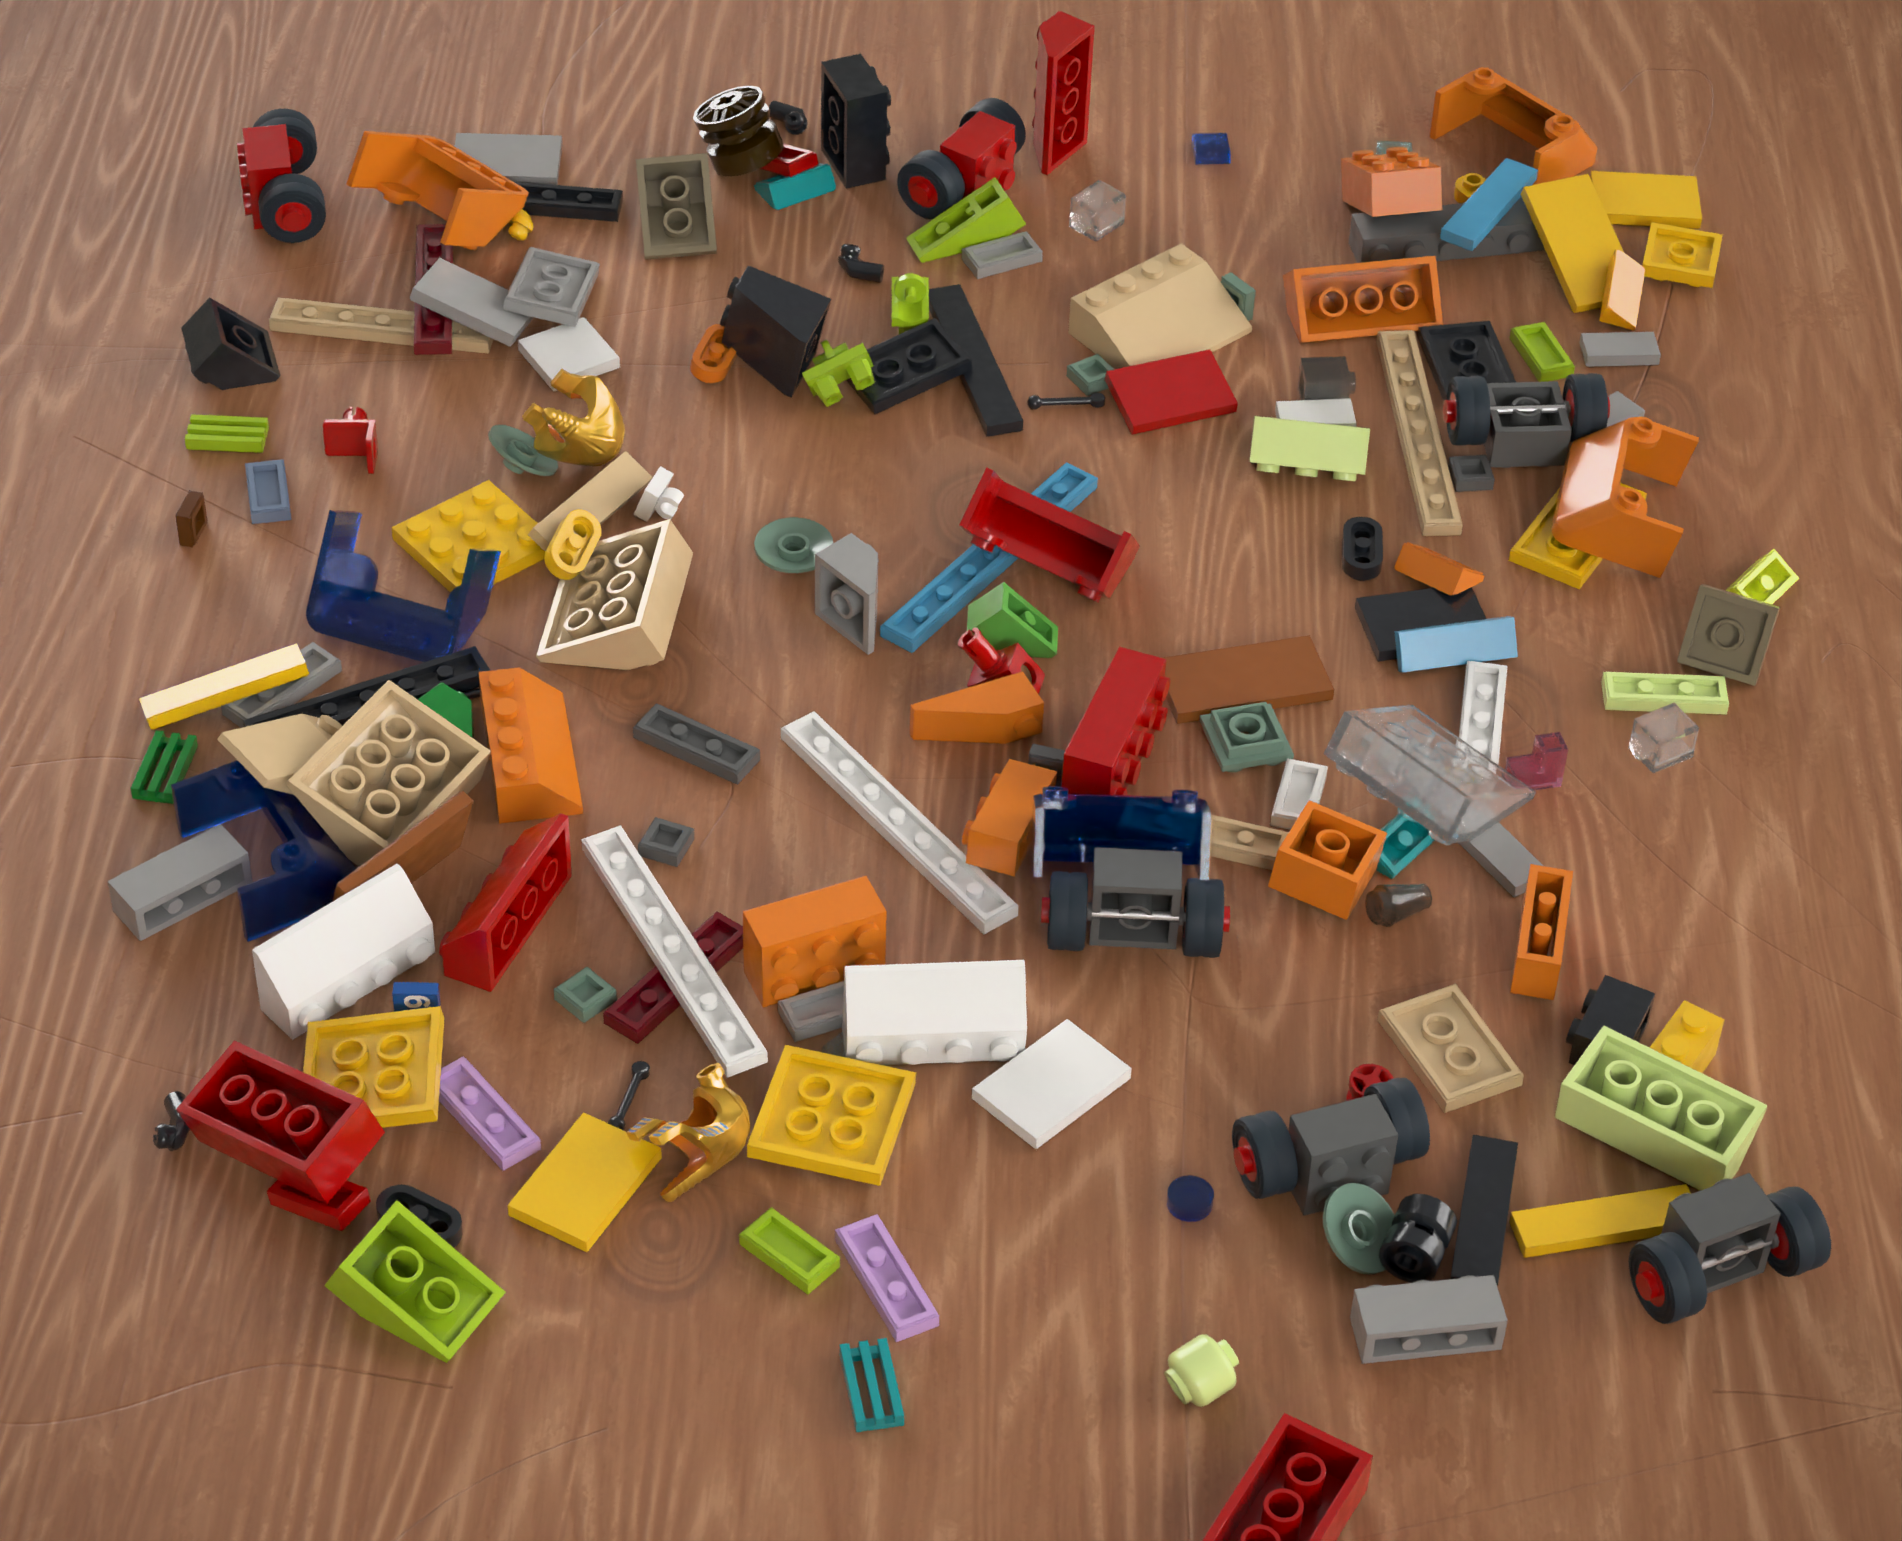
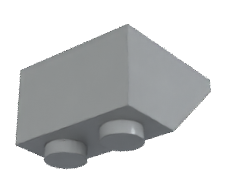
[815,533,879,655]

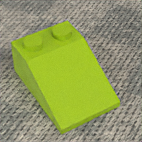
[324,1200,506,1363]

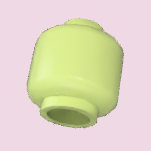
[1164,1334,1239,1407]

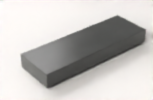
[633,703,760,785]

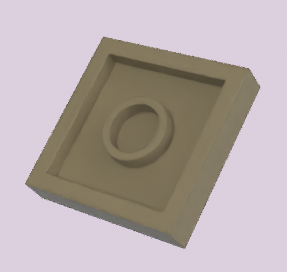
[1677,584,1780,686]

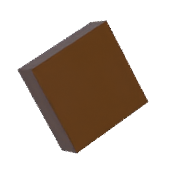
[175,490,208,548]

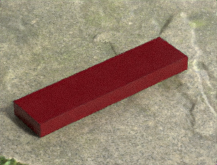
[603,911,743,1044]

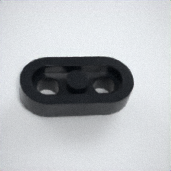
[1342,517,1383,581]
[376,1184,463,1248]

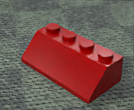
[1032,11,1095,175]
[439,813,572,992]

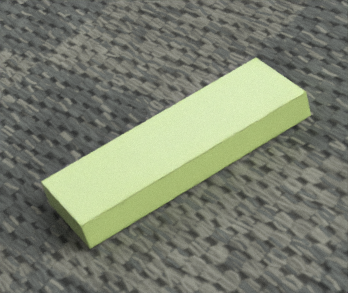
[1601,672,1729,715]

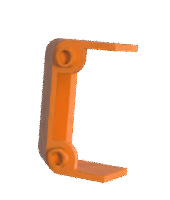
[1430,67,1597,185]
[346,131,529,250]
[1551,417,1699,578]

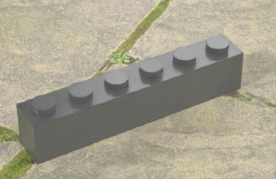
[1348,198,1545,263]

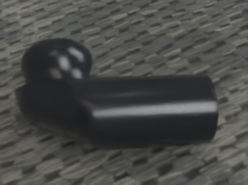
[769,100,808,135]
[838,244,884,283]
[153,1091,190,1151]

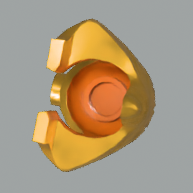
[522,368,625,466]
[626,1063,750,1202]

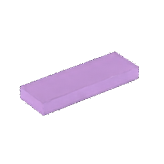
[439,1056,541,1171]
[835,1214,939,1342]

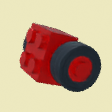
[897,98,1026,219]
[237,108,326,243]

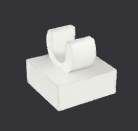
[633,466,684,522]

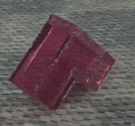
[1504,732,1568,794]

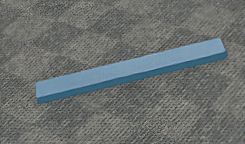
[880,462,1098,653]

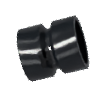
[1378,1194,1457,1283]

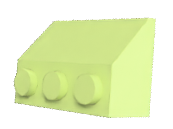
[1249,416,1370,481]

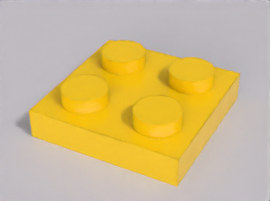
[1642,222,1723,288]

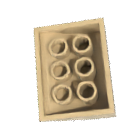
[1069,243,1252,369]
[536,519,693,670]
[286,680,491,867]

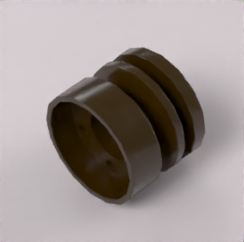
[693,86,784,177]

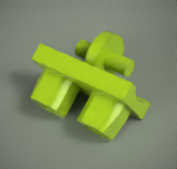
[891,273,929,334]
[802,339,875,407]

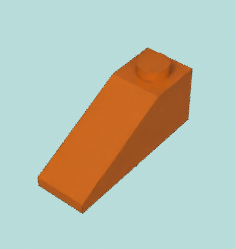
[910,671,1044,744]

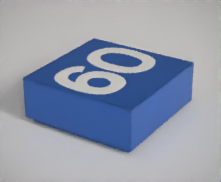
[392,982,441,1012]

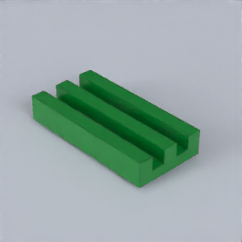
[130,730,198,804]

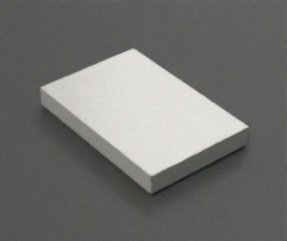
[972,1019,1132,1149]

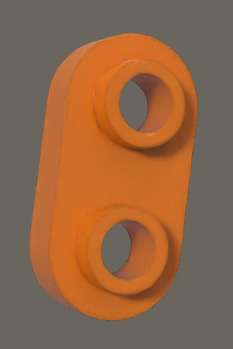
[690,324,737,383]

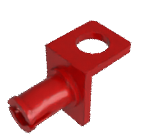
[323,407,378,474]
[958,627,1045,694]

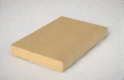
[1378,984,1524,1113]

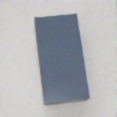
[245,459,291,524]

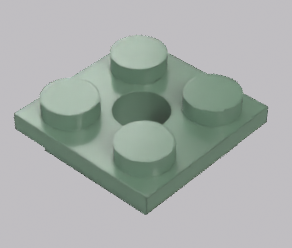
[1199,702,1294,772]

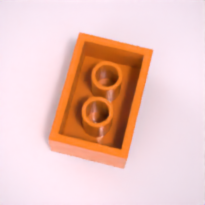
[1341,147,1442,217]
[743,876,887,1008]

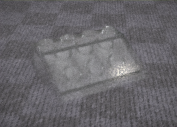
[1324,705,1536,845]

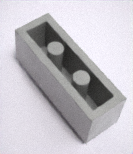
[107,824,253,941]
[1350,1275,1508,1364]

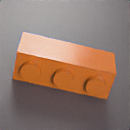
[962,759,1057,876]
[1510,864,1573,1000]

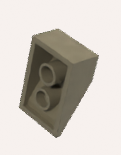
[636,153,717,260]

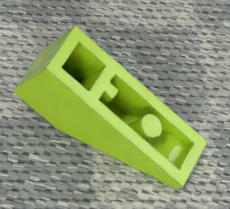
[906,177,1026,263]

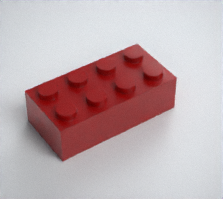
[1060,646,1170,827]
[176,1040,385,1204]
[1202,1413,1373,1541]

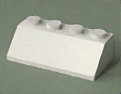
[252,864,435,1040]
[842,960,1027,1065]

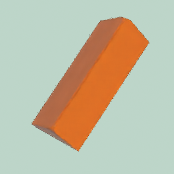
[1394,542,1485,595]

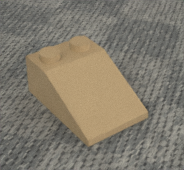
[217,714,342,795]

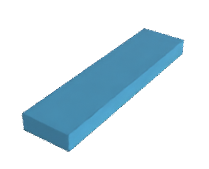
[1440,158,1538,251]

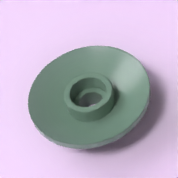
[488,425,558,476]
[754,517,833,573]
[1323,1183,1394,1275]

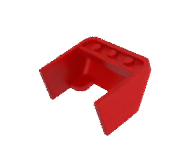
[959,467,1140,603]

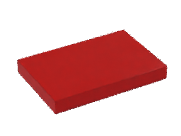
[1105,349,1238,435]

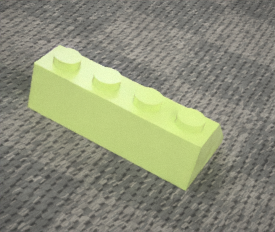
[1555,1026,1768,1191]

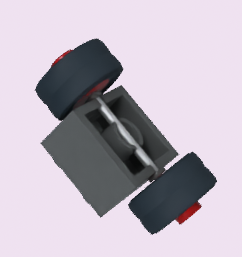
[1443,373,1610,468]
[1041,848,1230,958]
[1232,1078,1430,1216]
[1629,1173,1831,1324]

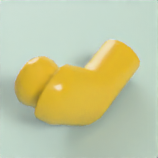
[508,209,534,241]

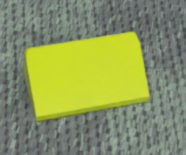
[1725,549,1799,604]

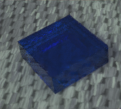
[1191,133,1231,165]

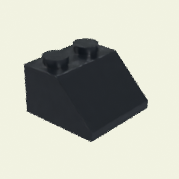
[181,297,280,390]

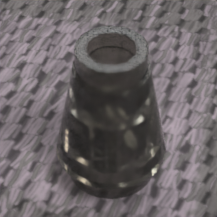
[1365,883,1432,927]

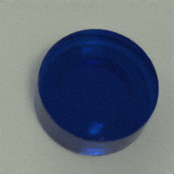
[1167,1175,1214,1222]

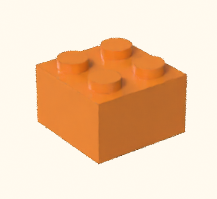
[1268,800,1387,920]

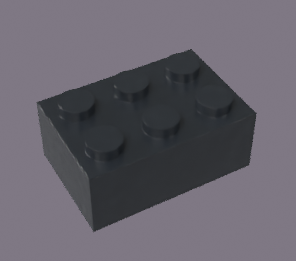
[821,53,891,189]

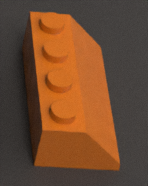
[1283,255,1443,343]
[478,667,583,824]

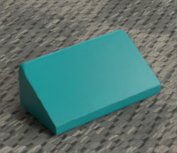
[754,163,836,210]
[1376,801,1442,879]

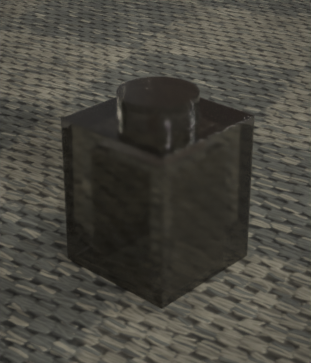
[1298,356,1356,400]

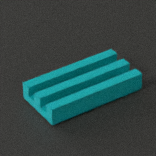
[839,1338,905,1433]

